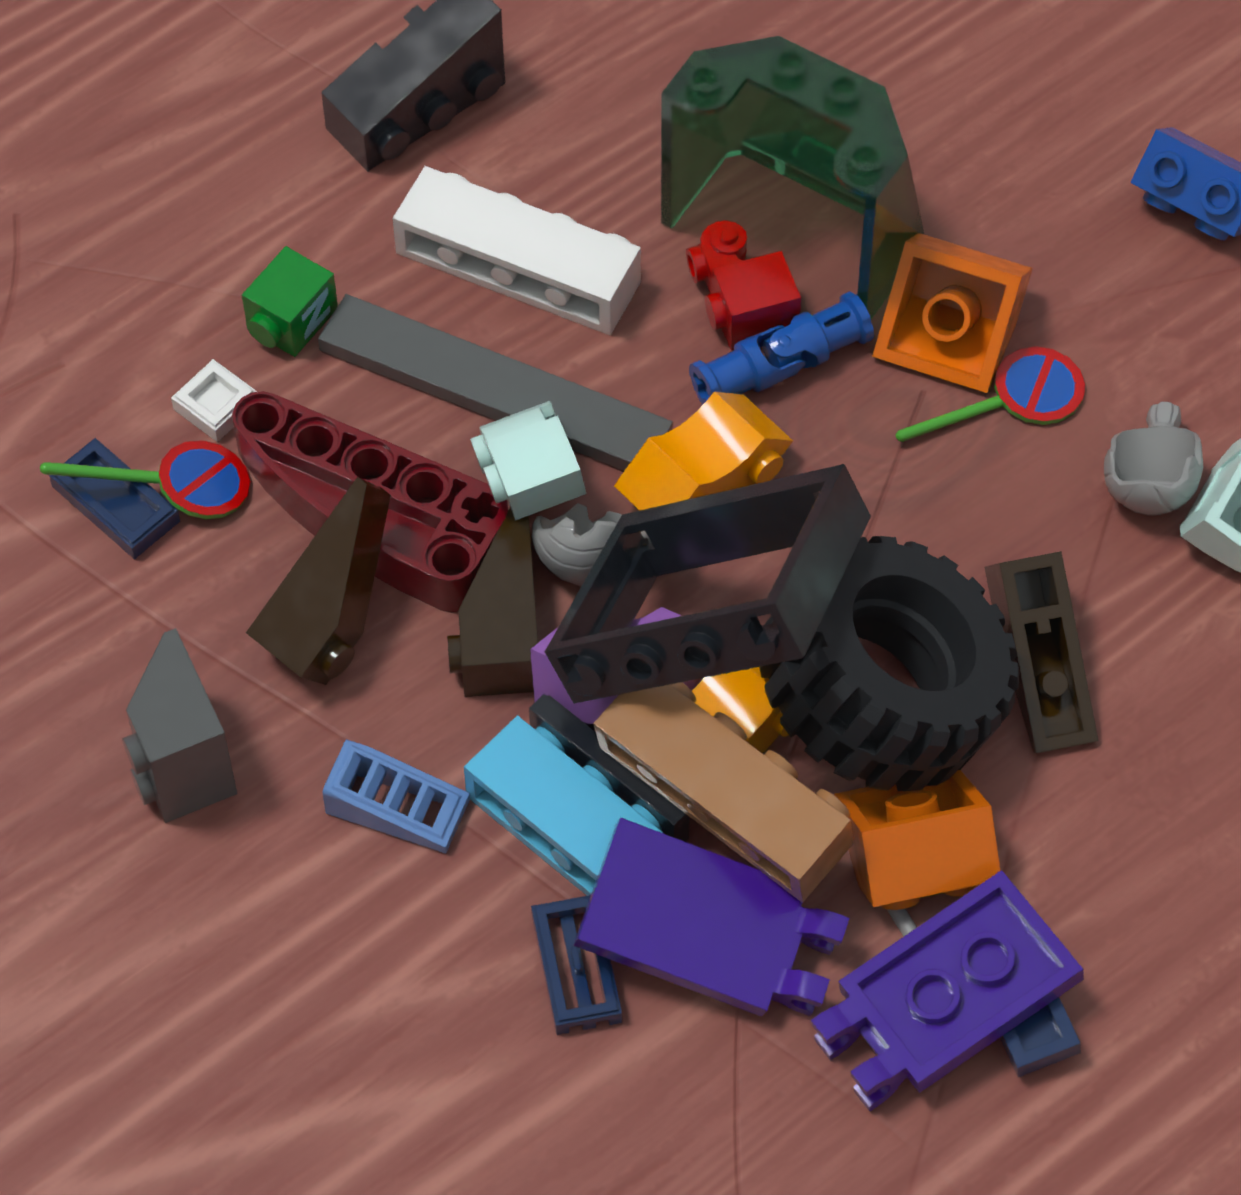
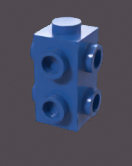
[1130,127,1241,240]

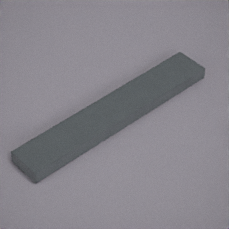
[318,294,673,471]

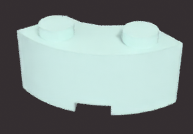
[470,401,586,520]

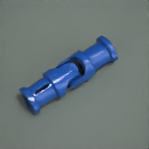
[689,291,874,405]

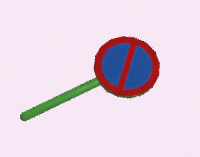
[895,346,1085,442]
[40,440,250,519]

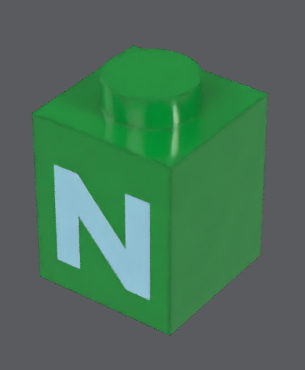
[242,246,338,357]

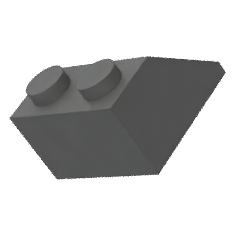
[122,628,237,823]

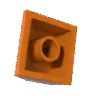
[872,233,1033,393]
[834,770,1001,910]

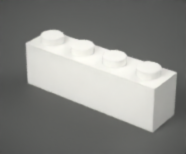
[393,166,641,336]

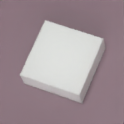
[171,359,257,442]

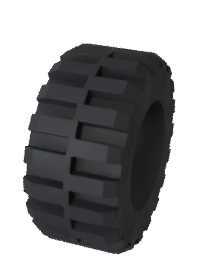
[760,536,1019,791]

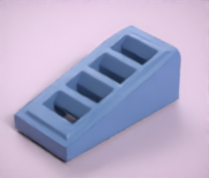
[323,739,470,854]

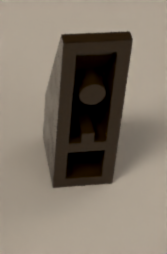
[246,477,391,685]
[447,507,538,697]
[984,551,1098,753]

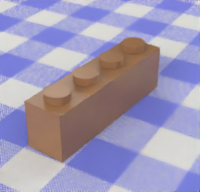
[593,682,854,903]

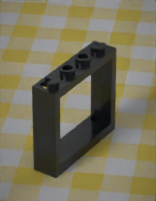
[545,464,871,704]

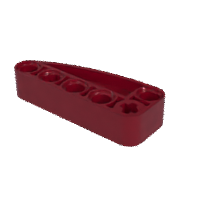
[232,391,508,613]

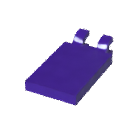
[573,817,849,1017]
[811,870,1084,1112]

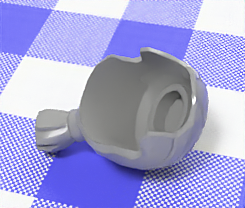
[1104,402,1203,516]
[531,503,651,586]

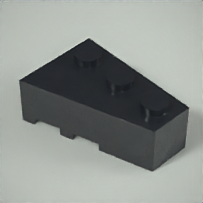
[321,0,505,172]

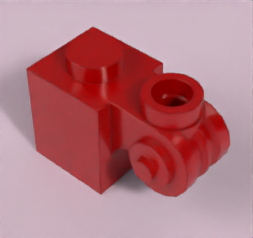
[686,220,801,350]

